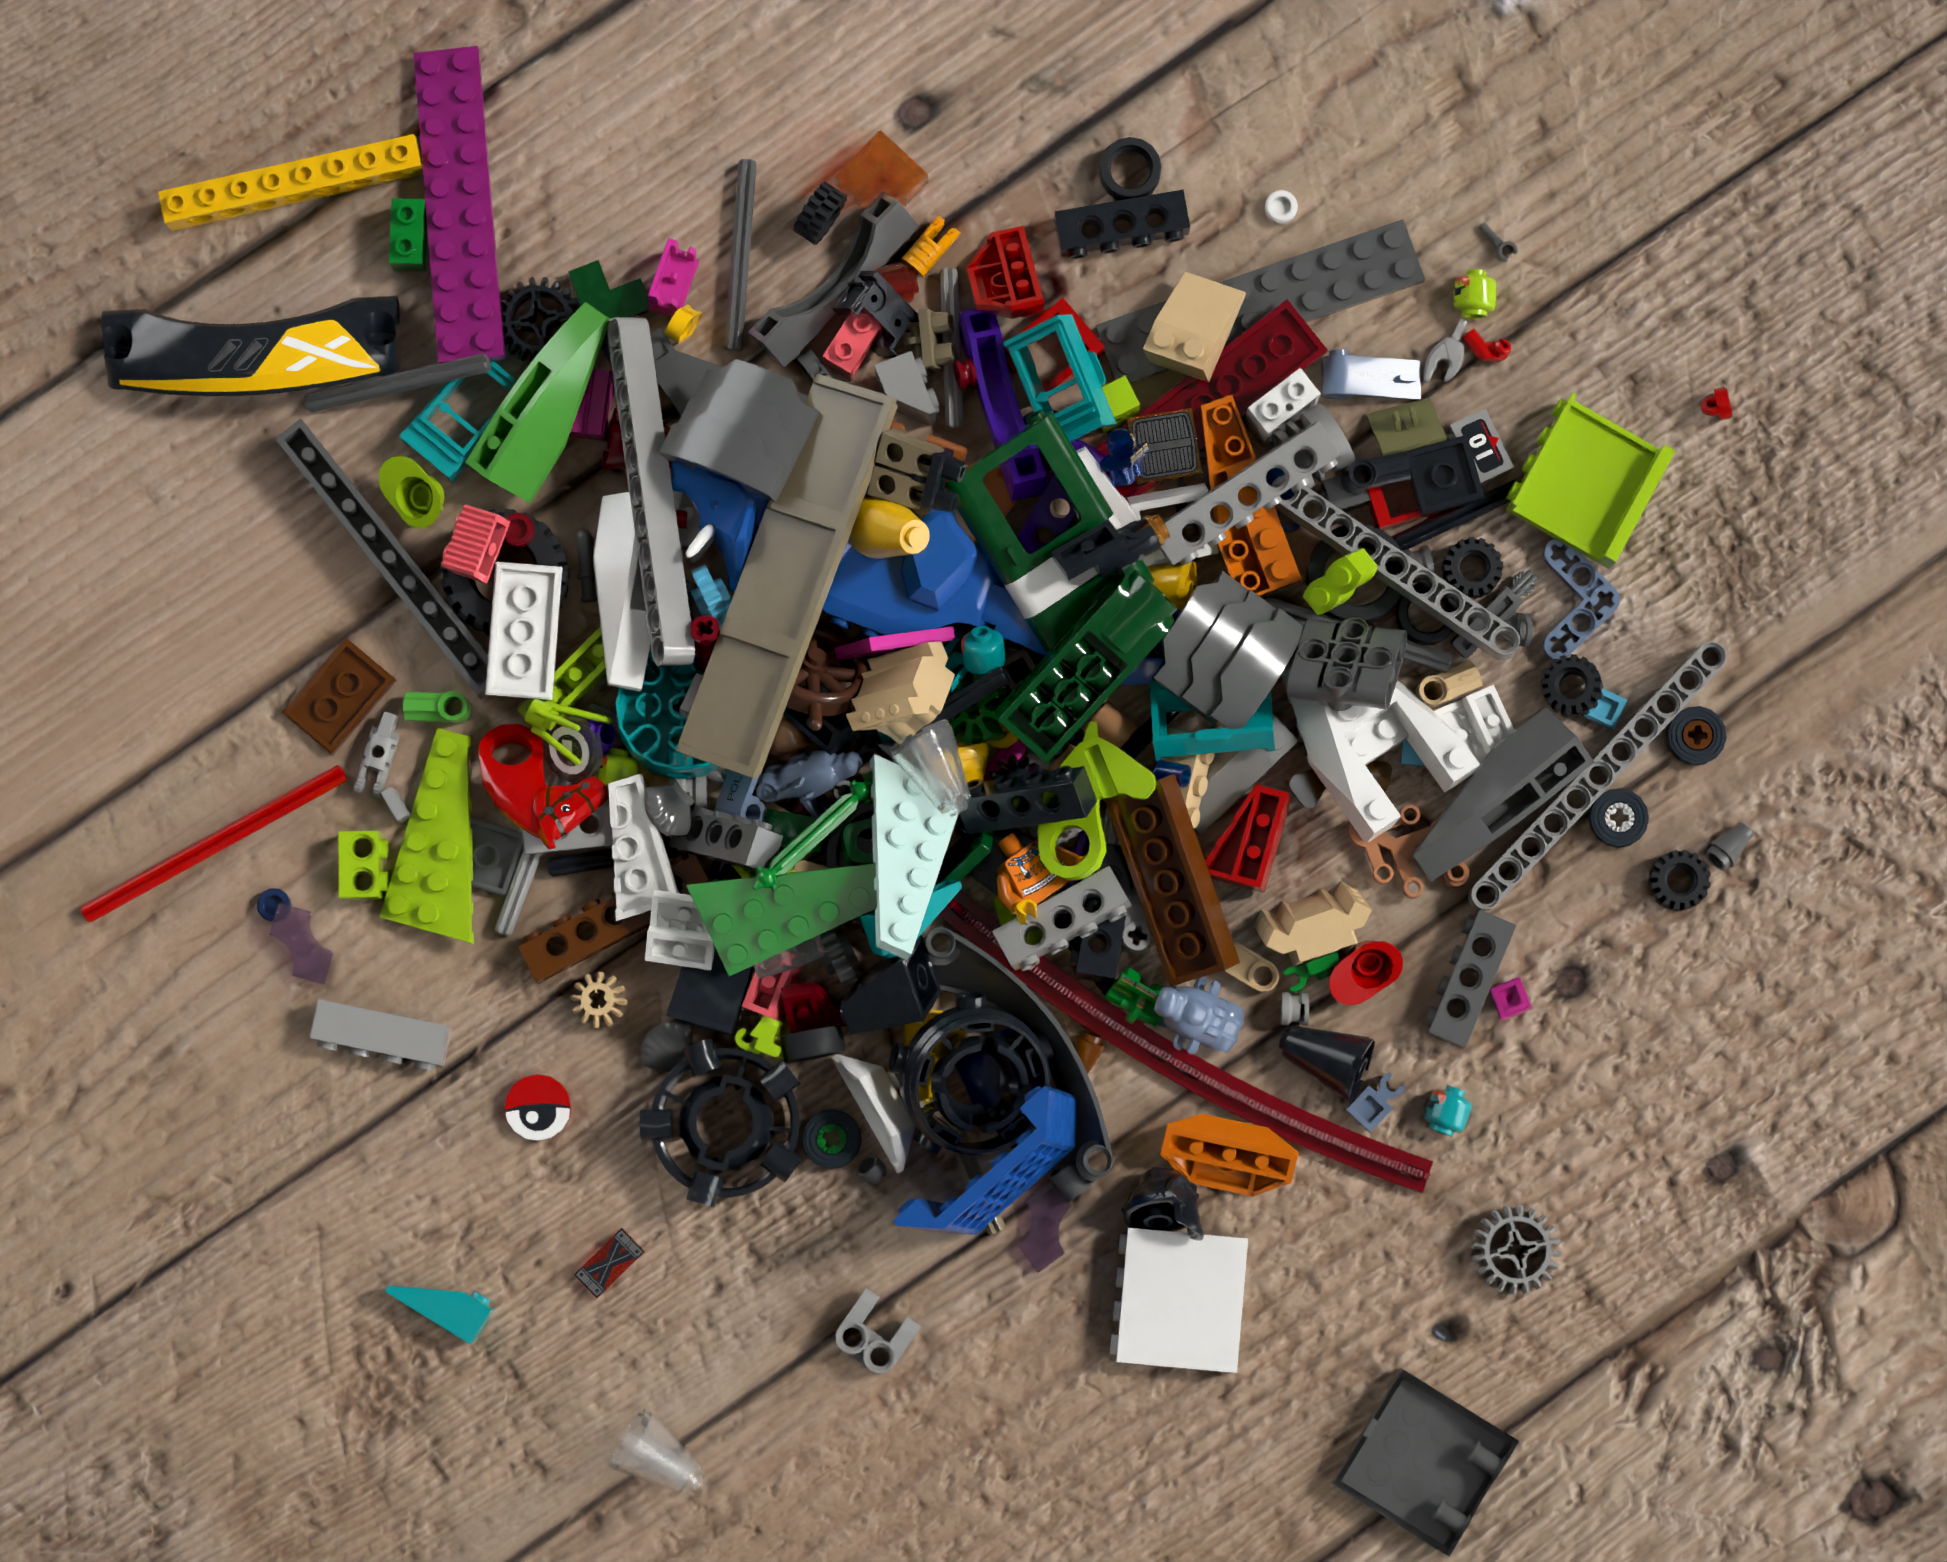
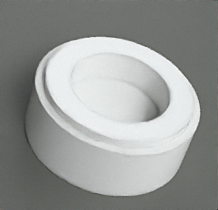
[1264,190,1298,225]

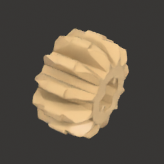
[570,971,627,1028]

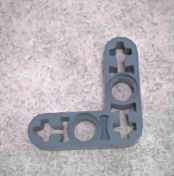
[1542,539,1620,662]

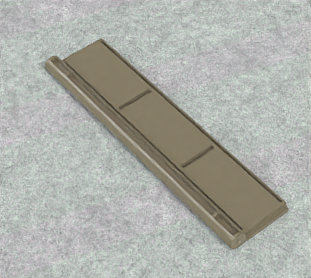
[675,374,898,779]

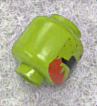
[1453,269,1497,319]
[594,748,638,796]

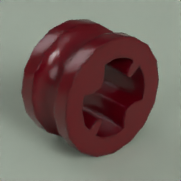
[953,358,977,390]

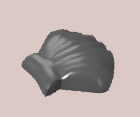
[644,778,694,837]
[641,1021,693,1072]

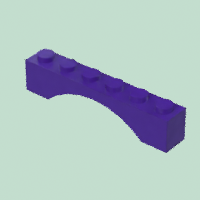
[959,308,1047,501]

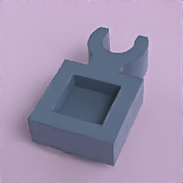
[1345,1073,1405,1133]

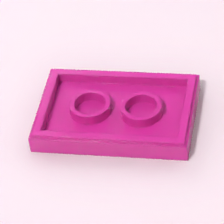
[835,626,955,660]

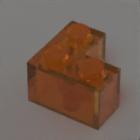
[835,130,928,207]

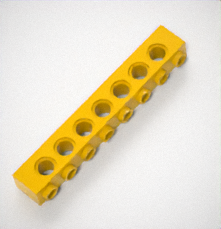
[158,134,423,232]

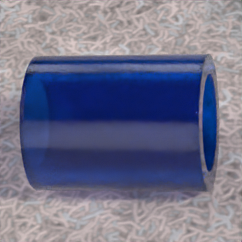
[1154,760,1191,788]

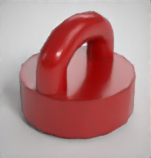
[1700,387,1733,421]

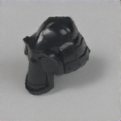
[1121,1167,1205,1241]

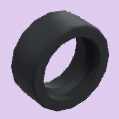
[1099,137,1161,200]
[1396,581,1457,645]
[780,1025,846,1063]

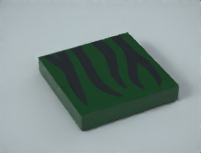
[938,831,994,884]

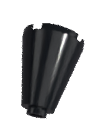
[1279,1026,1375,1101]

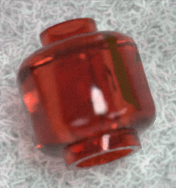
[875,262,919,304]

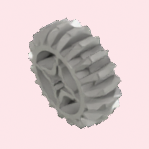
[1471,1205,1562,1295]

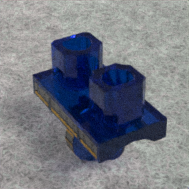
[1099,428,1149,487]

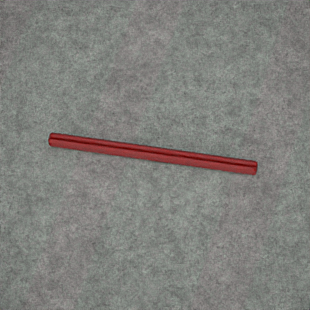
[80,765,347,922]

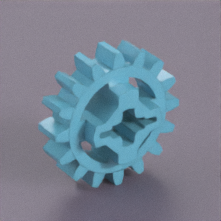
[691,564,732,630]

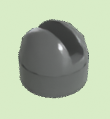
[857,1155,887,1185]

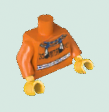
[996,833,1100,925]

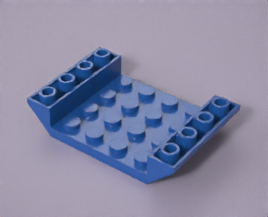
[893,1086,1079,1235]

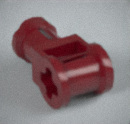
[690,615,720,672]

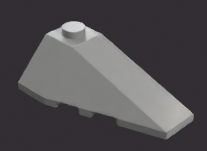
[1194,715,1298,835]

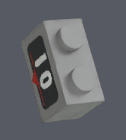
[1447,408,1514,486]

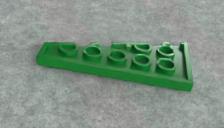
[686,863,877,976]

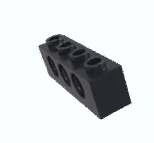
[1054,189,1190,259]
[954,766,1097,835]
[1069,844,1132,984]

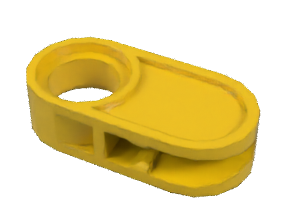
[664,304,703,344]

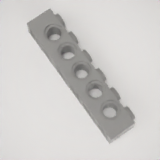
[1153,420,1341,566]

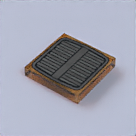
[1127,408,1202,484]

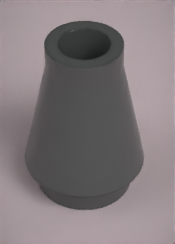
[1705,822,1753,871]

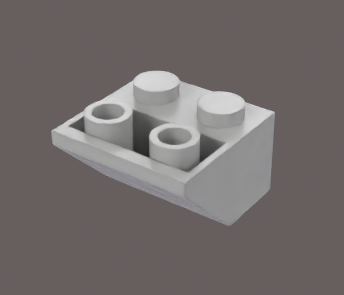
[874,351,940,425]

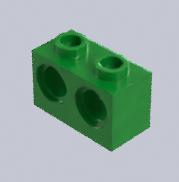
[389,198,428,272]

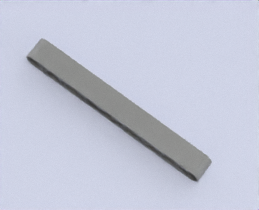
[1272,475,1520,660]

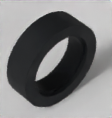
[1306,524,1403,624]

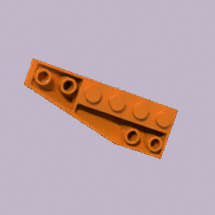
[1201,395,1302,597]

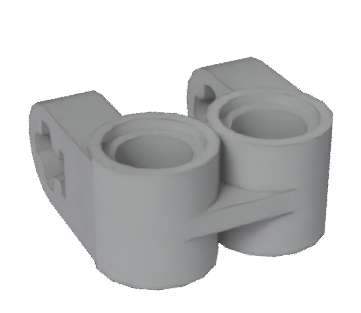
[836,1288,921,1373]

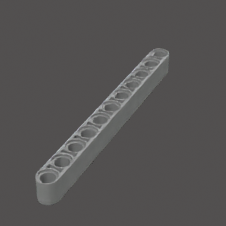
[607,317,695,666]
[1468,641,1727,911]

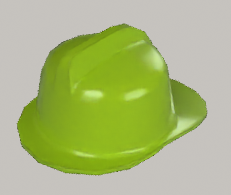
[378,456,445,529]

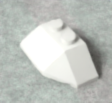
[831,1054,916,1174]

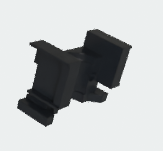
[831,271,919,357]

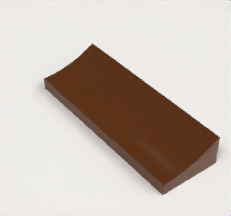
[1105,774,1240,987]

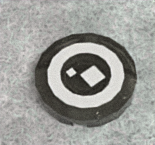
[543,716,603,782]

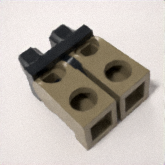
[867,427,967,514]

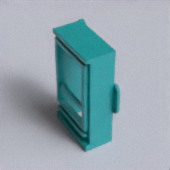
[1003,314,1117,442]
[399,361,517,483]
[1150,680,1275,761]

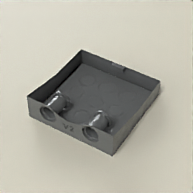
[1331,1369,1519,1557]

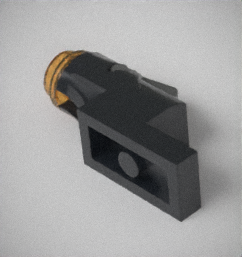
[1051,514,1170,581]

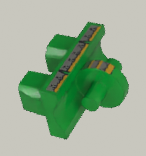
[1104,968,1163,1027]

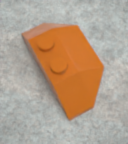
[1160,1114,1298,1197]

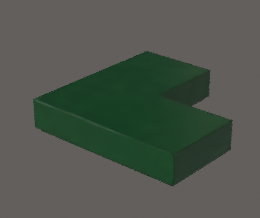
[568,260,650,319]

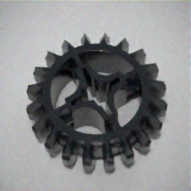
[501,277,580,362]

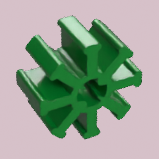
[946,677,1012,744]

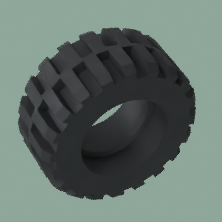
[440,509,570,636]

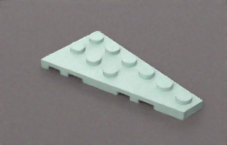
[870,754,960,960]

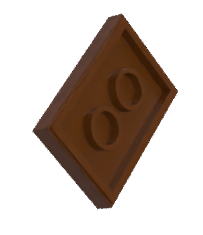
[281,637,397,755]

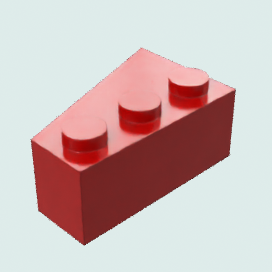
[1205,784,1292,893]

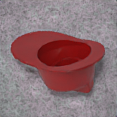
[1329,940,1403,1005]

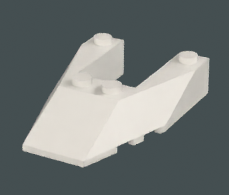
[1281,653,1480,844]

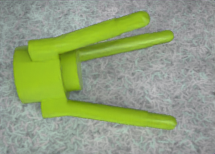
[525,698,612,766]

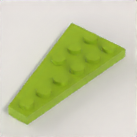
[379,728,474,944]

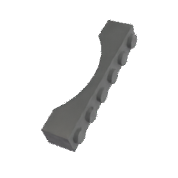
[748,191,919,367]

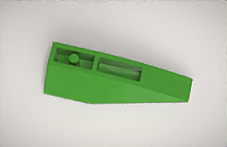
[465,302,610,503]

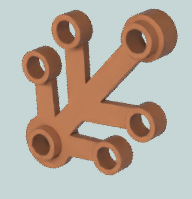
[1349,805,1469,899]

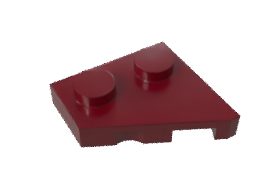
[781,982,847,1034]

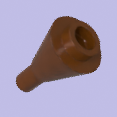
[1074,1031,1106,1074]

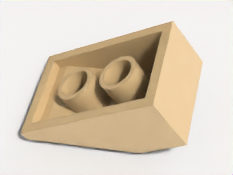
[1143,272,1246,383]

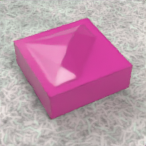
[1489,977,1533,1021]

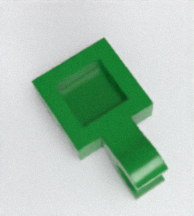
[1283,951,1340,992]

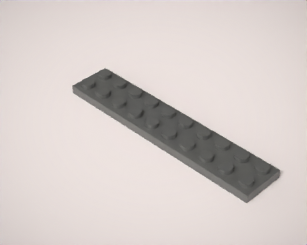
[1095,219,1425,384]

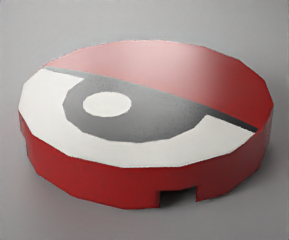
[504,1074,572,1141]

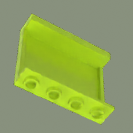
[1506,392,1676,568]

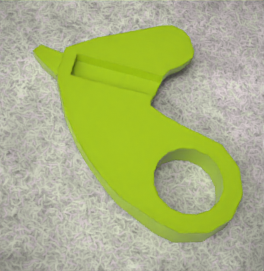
[1038,721,1156,881]

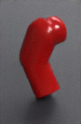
[1462,328,1511,362]

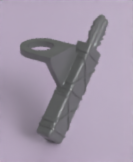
[1450,570,1537,658]

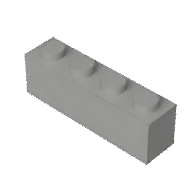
[310,999,452,1071]

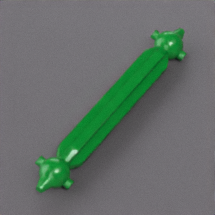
[753,779,873,891]

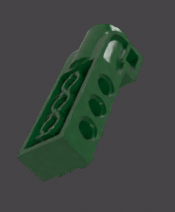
[994,569,1178,763]

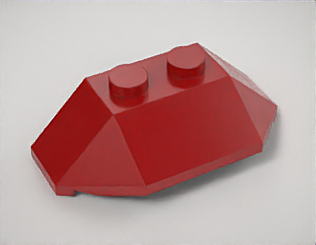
[967,226,1044,319]

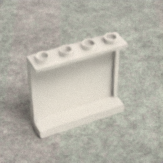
[1110,1228,1248,1373]

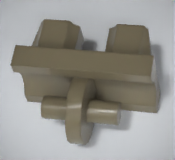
[903,308,958,373]

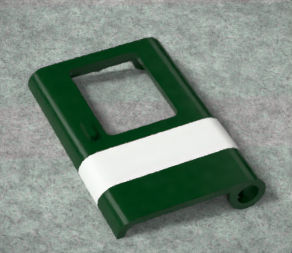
[945,409,1155,652]

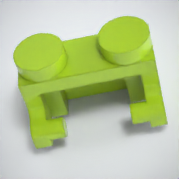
[735,1015,783,1059]

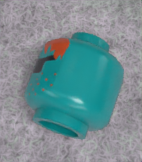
[961,626,1006,677]
[1424,1085,1472,1137]

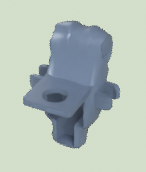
[756,749,862,818]
[1154,977,1244,1054]

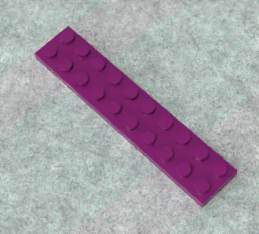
[413,46,505,363]

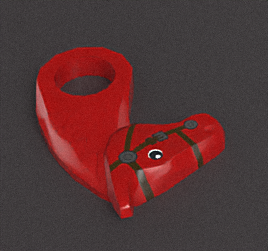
[479,724,607,850]

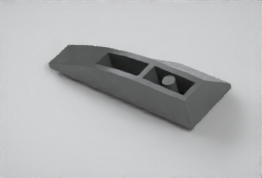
[1411,707,1594,881]

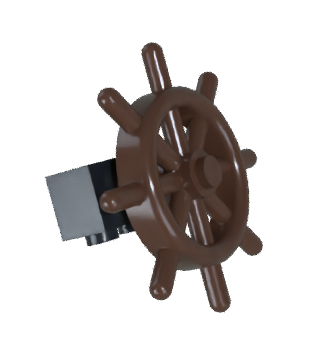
[783,625,868,755]

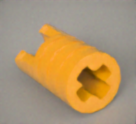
[901,216,961,278]

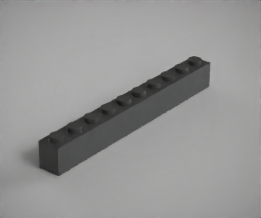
[275,419,488,700]

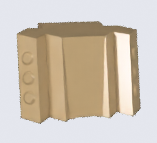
[846,642,955,745]
[1253,881,1372,967]

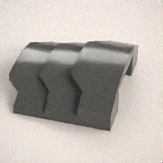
[659,359,820,502]
[1151,571,1304,729]

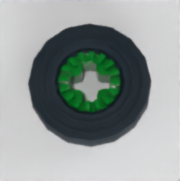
[802,1109,862,1169]

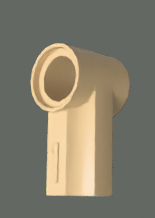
[1415,660,1483,709]

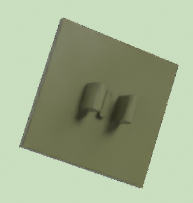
[1366,397,1447,456]

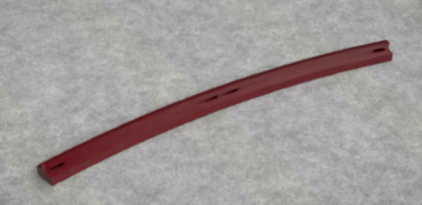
[939,890,1433,1193]

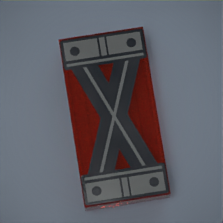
[574,1228,645,1299]

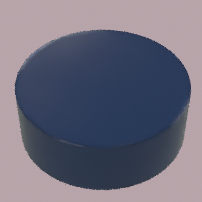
[257,888,292,922]

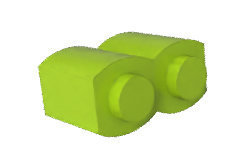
[1303,548,1378,615]

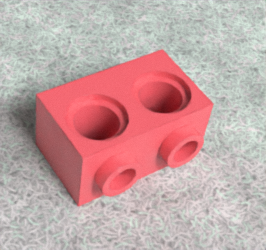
[822,312,882,381]

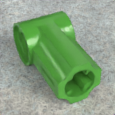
[403,691,472,725]

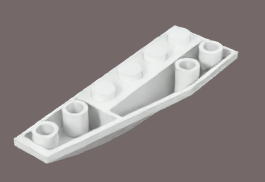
[593,492,650,692]

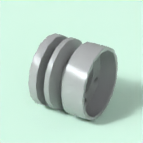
[1271,403,1355,489]

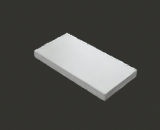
[485,562,563,700]

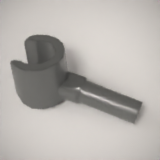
[1479,222,1518,262]

